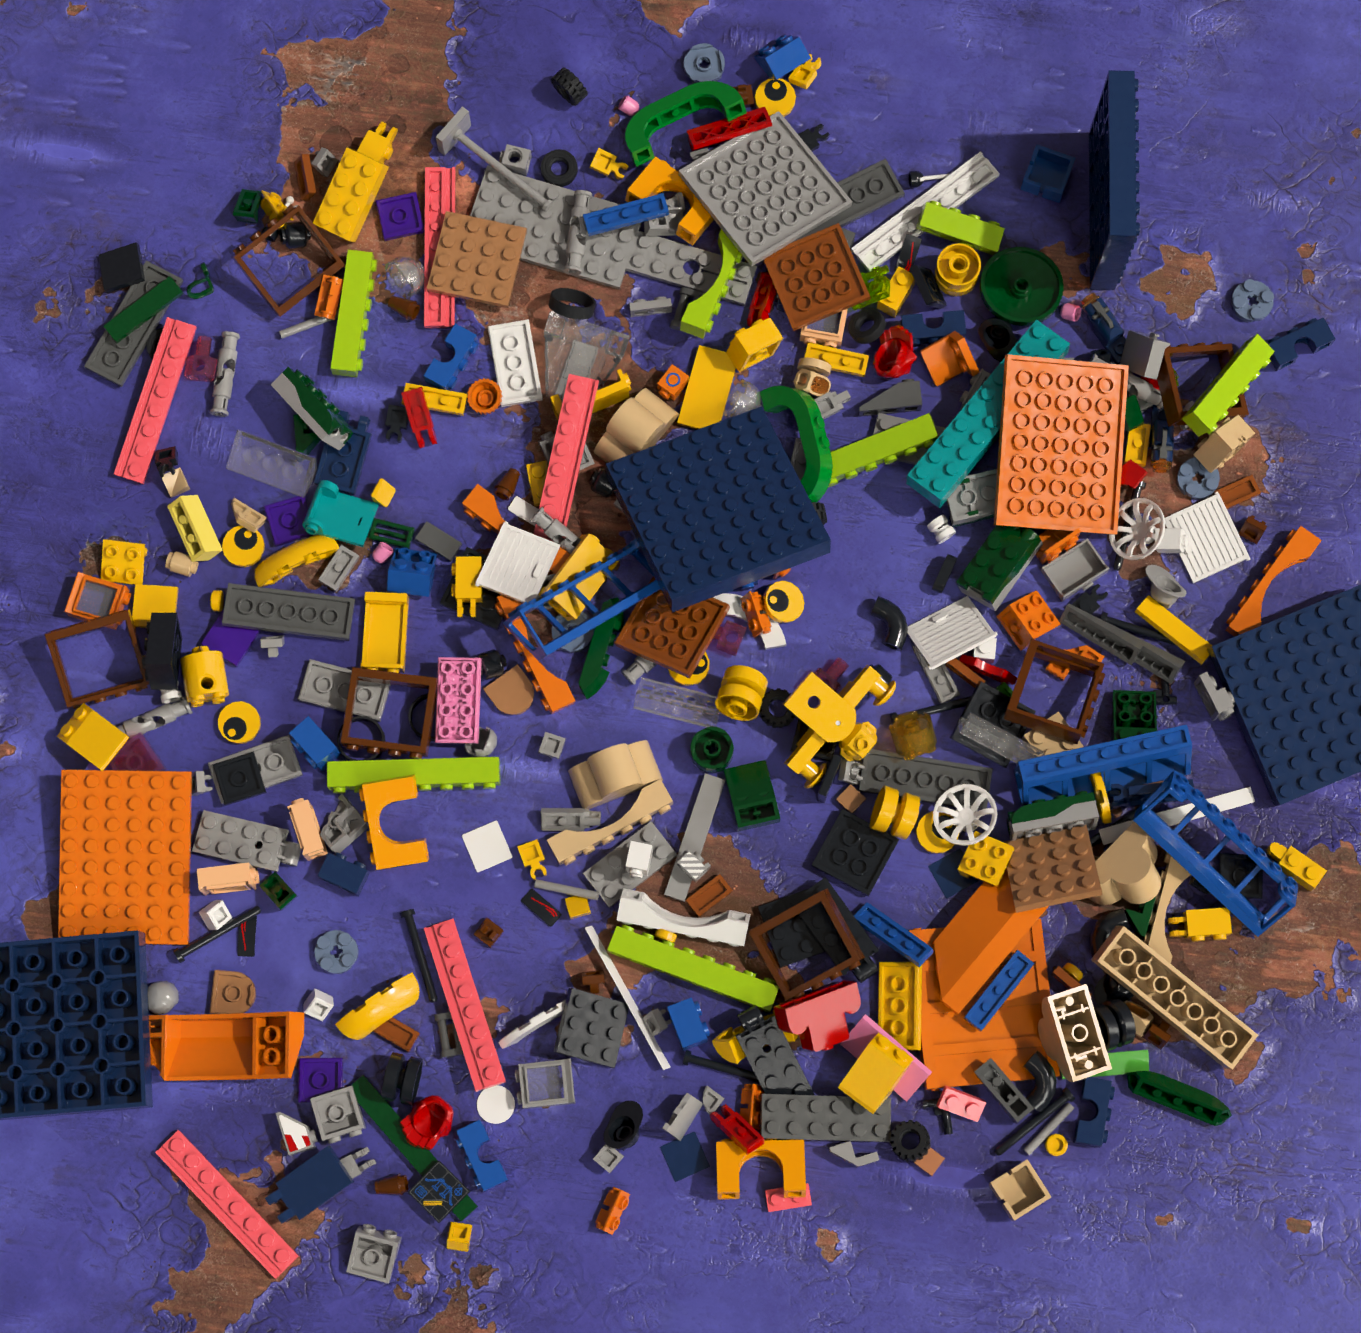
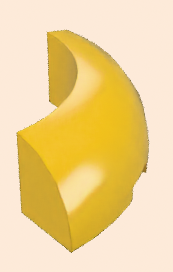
[254,535,339,587]
[335,973,420,1040]
[712,1010,798,1064]

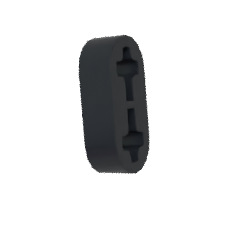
[932,554,957,594]

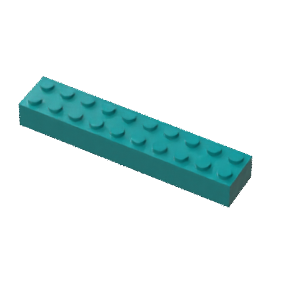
[906,319,1070,508]

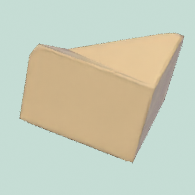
[162,467,190,498]

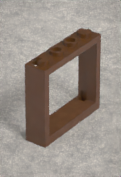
[231,204,345,317]
[1157,342,1249,427]
[45,609,149,709]
[1004,639,1105,744]
[341,667,438,759]
[748,889,865,1000]

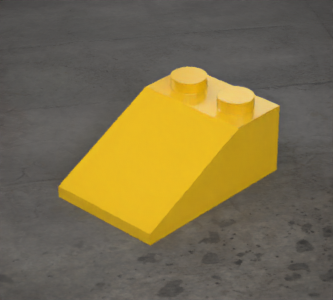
[57,703,129,771]

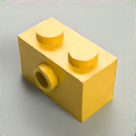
[877,266,916,318]

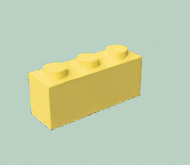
[167,495,223,562]

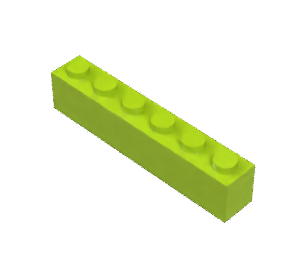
[330,250,377,378]
[1182,333,1275,437]
[828,413,939,487]

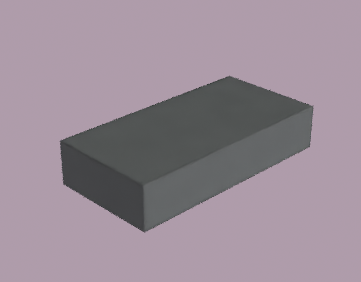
[415,521,462,562]

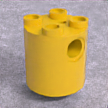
[180,646,229,707]

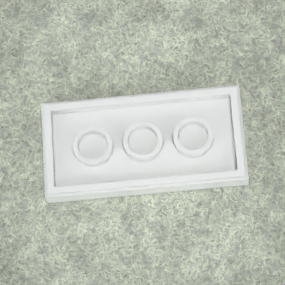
[488,319,543,407]

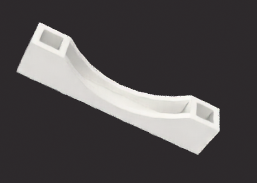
[617,888,751,946]

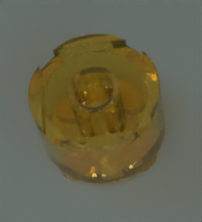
[889,711,937,760]

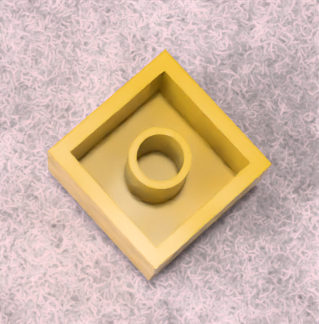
[726,318,783,372]

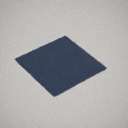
[928,849,979,898]
[660,1132,710,1182]

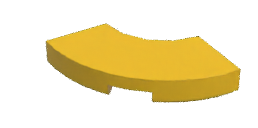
[1090,772,1112,824]

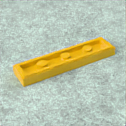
[1135,595,1213,665]

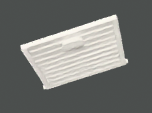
[1164,492,1251,583]
[475,521,560,603]
[907,596,998,670]

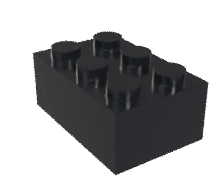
[142,613,183,690]

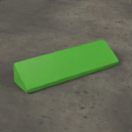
[1061,1050,1149,1080]

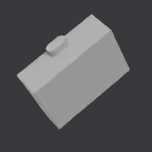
[1120,330,1170,379]
[1041,538,1110,602]

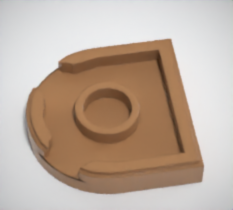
[483,664,534,715]
[210,970,256,1014]

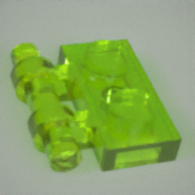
[851,265,890,311]

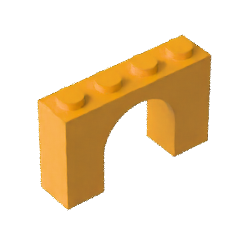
[625,156,714,246]
[359,774,429,870]
[716,1139,806,1199]

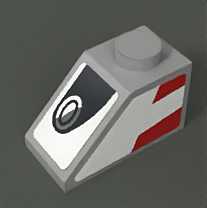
[276,1112,318,1156]

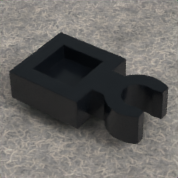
[798,124,830,152]
[385,405,409,443]
[155,446,178,478]
[1072,584,1108,615]

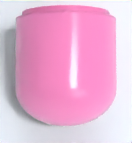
[618,95,639,116]
[1060,303,1081,322]
[372,542,393,564]

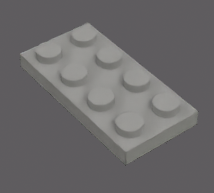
[583,821,677,908]

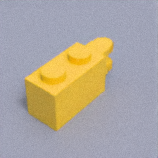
[357,122,398,164]
[451,556,483,617]
[1266,842,1327,891]
[1168,908,1232,942]

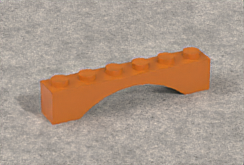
[462,484,571,575]
[1225,526,1322,637]
[494,595,575,714]

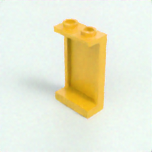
[550,368,631,421]
[538,534,619,621]
[360,592,409,673]

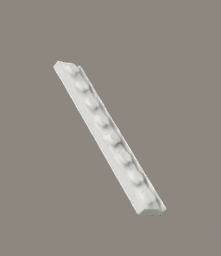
[851,151,1000,273]

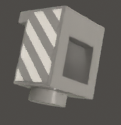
[677,849,711,883]

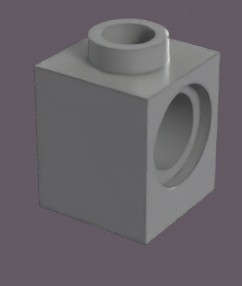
[499,144,532,176]

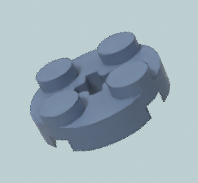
[684,43,725,84]
[1231,279,1274,322]
[1176,457,1220,500]
[552,612,594,653]
[315,930,359,974]

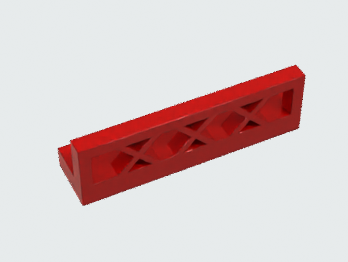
[686,107,772,151]

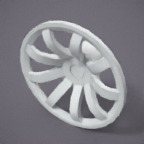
[1109,498,1165,560]
[933,784,998,846]

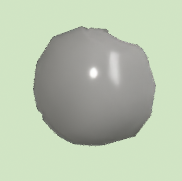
[464,727,497,757]
[148,981,179,1014]

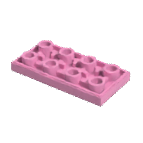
[435,657,482,744]
[840,1014,932,1102]

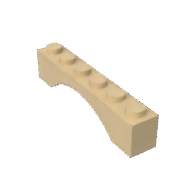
[547,779,673,866]
[1143,852,1199,964]

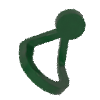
[186,262,214,299]

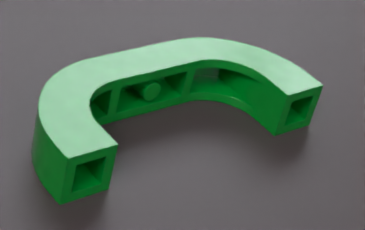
[625,81,747,167]
[760,386,833,503]

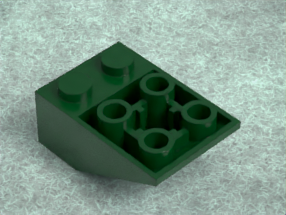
[1111,690,1157,741]
[724,760,780,832]

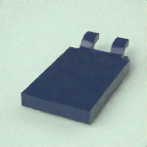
[314,410,372,495]
[1108,779,1194,809]
[265,1145,354,1224]

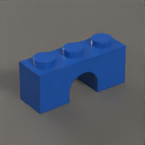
[424,323,479,390]
[455,1120,509,1192]

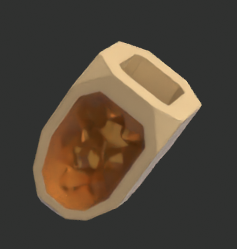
[794,368,831,396]
[1124,1001,1154,1037]

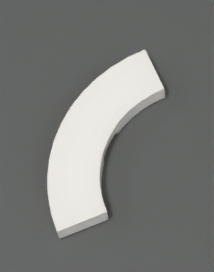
[713,593,786,650]
[498,1000,566,1049]

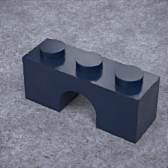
[900,310,966,347]
[1268,317,1335,371]
[1074,1077,1115,1148]

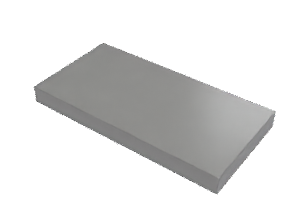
[298,659,391,722]
[208,735,303,804]

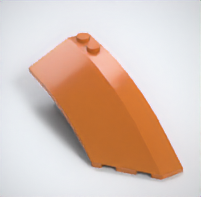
[932,867,1049,1016]
[149,1011,304,1081]

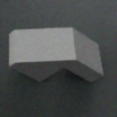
[829,1141,879,1167]

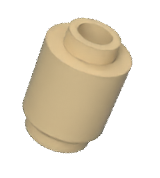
[165,551,199,577]

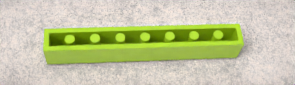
[327,757,501,794]
[607,924,779,1013]

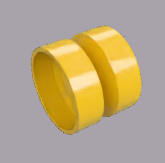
[934,243,981,296]
[715,665,768,721]
[870,785,920,840]

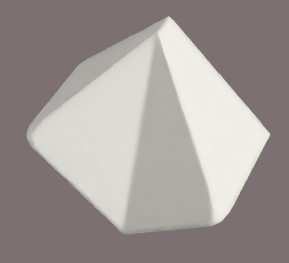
[199,900,232,930]
[303,988,334,1022]

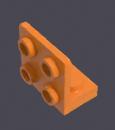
[920,331,980,386]
[1035,528,1081,565]
[996,591,1060,651]

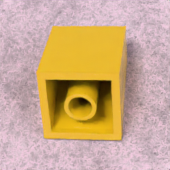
[838,1032,914,1114]

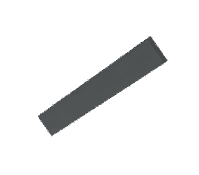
[1059,604,1185,684]

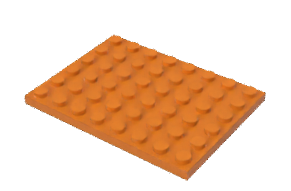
[994,354,1129,535]
[58,770,192,945]

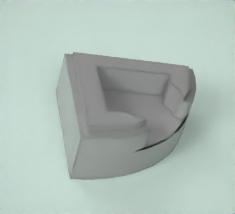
[703,1086,725,1115]

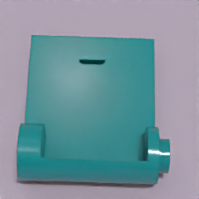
[302,480,379,547]

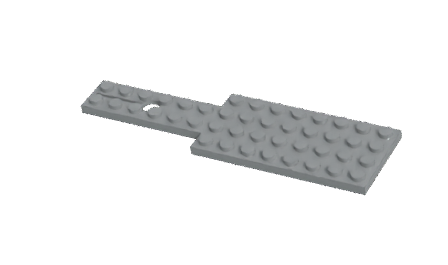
[470,165,757,306]

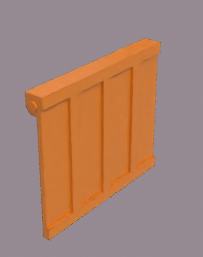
[909,919,1060,1092]

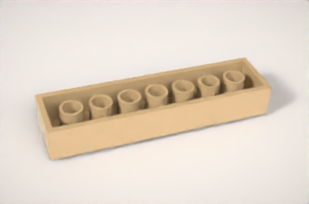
[1091,926,1258,1070]

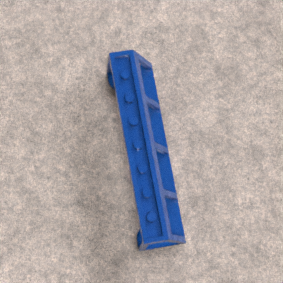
[503,539,661,661]
[1013,725,1192,806]
[1133,770,1298,937]

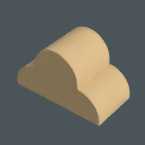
[594,388,679,463]
[568,740,663,809]
[1089,822,1161,905]
[1038,984,1112,1082]

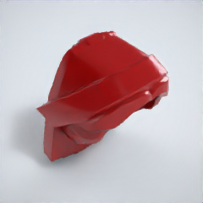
[873,325,917,378]
[400,1095,454,1150]

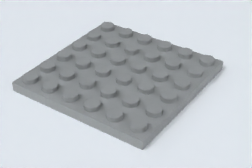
[678,111,852,267]

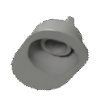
[1145,565,1187,609]

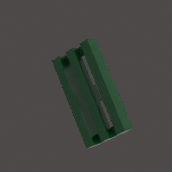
[368,518,415,549]

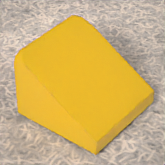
[371,478,396,507]
[565,896,591,920]
[447,1222,472,1252]

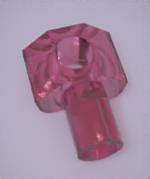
[184,336,217,382]
[713,620,747,656]
[814,657,849,693]

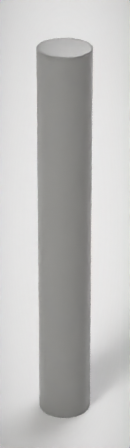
[279,309,339,339]
[535,879,599,900]
[1023,1102,1074,1156]

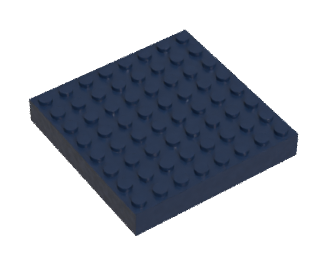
[1089,70,1140,290]
[606,406,831,612]
[1207,585,1361,806]
[0,930,153,1120]

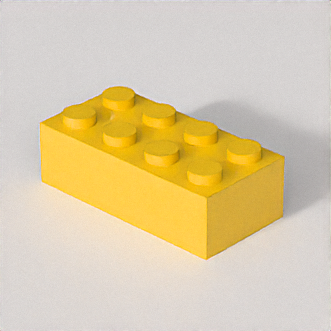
[313,147,389,242]

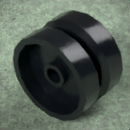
[1093,998,1136,1051]
[382,1052,423,1106]

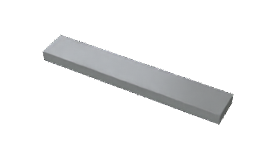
[664,773,726,902]

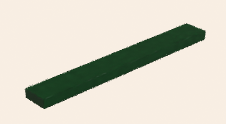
[351,1075,478,1222]

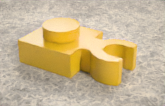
[788,54,822,90]
[589,148,629,180]
[517,839,547,880]

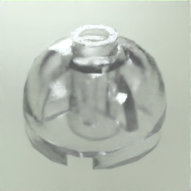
[385,256,425,299]
[724,379,763,418]

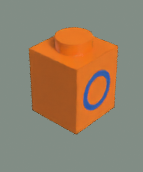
[657,364,689,401]

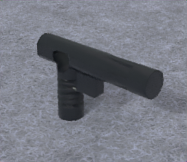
[1142,679,1177,705]
[922,1090,953,1135]

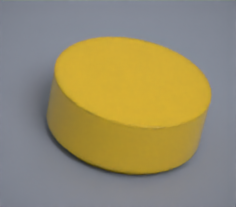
[210,590,224,611]
[654,929,677,943]
[1062,963,1083,983]
[1045,1134,1068,1156]

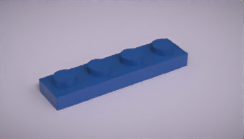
[583,193,669,236]
[854,902,933,967]
[963,950,1035,1031]

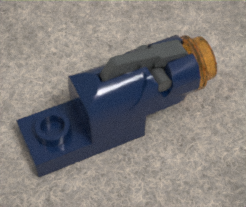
[1081,292,1126,365]
[1150,404,1174,473]

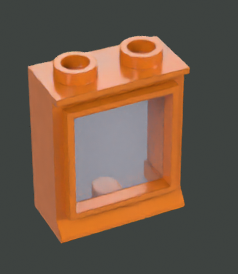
[64,572,131,630]

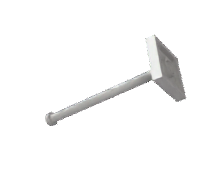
[436,106,553,212]

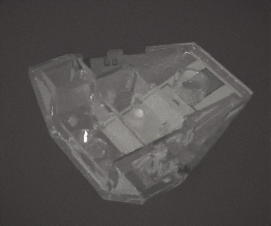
[544,311,630,402]

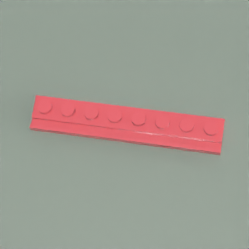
[424,167,456,328]
[114,317,197,485]
[534,373,599,542]
[424,919,506,1092]
[155,1130,299,1279]

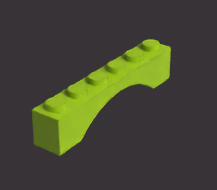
[680,229,743,339]

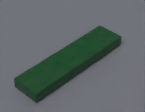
[104,276,184,343]

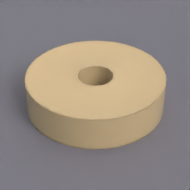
[797,357,832,377]

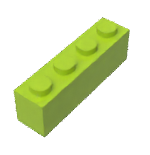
[916,201,1005,255]

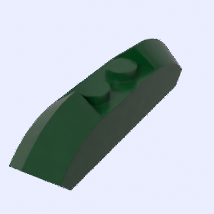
[579,598,624,699]
[1127,1071,1232,1126]

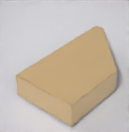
[231,498,267,533]

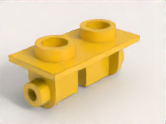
[261,190,294,228]

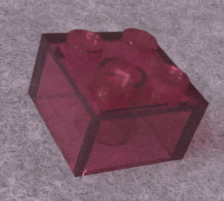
[109,732,167,771]

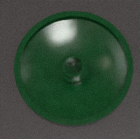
[980,247,1064,326]

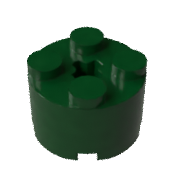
[691,726,734,773]

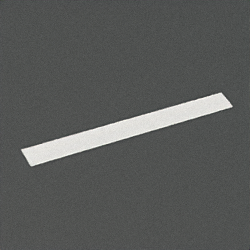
[1099,786,1255,845]
[585,926,670,1070]

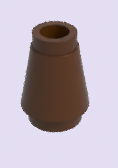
[388,296,420,320]
[494,468,520,501]
[375,1173,409,1195]

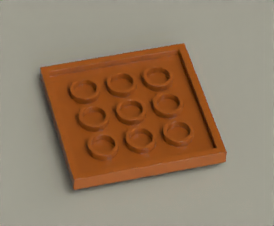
[764,223,871,331]
[614,576,730,678]

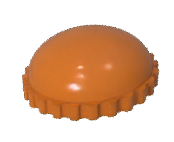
[467,378,503,415]

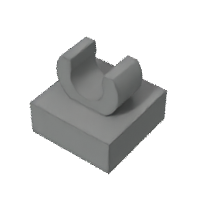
[310,147,338,177]
[260,635,285,658]
[539,732,566,760]
[838,759,865,785]
[192,771,213,796]
[642,1008,672,1037]
[593,1144,624,1173]

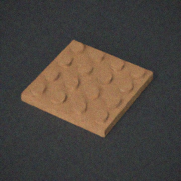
[427,211,527,308]
[1004,825,1103,913]

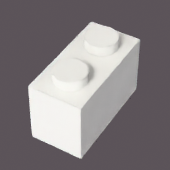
[625,841,653,879]

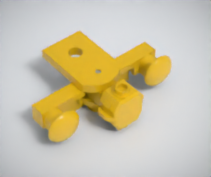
[783,665,896,788]

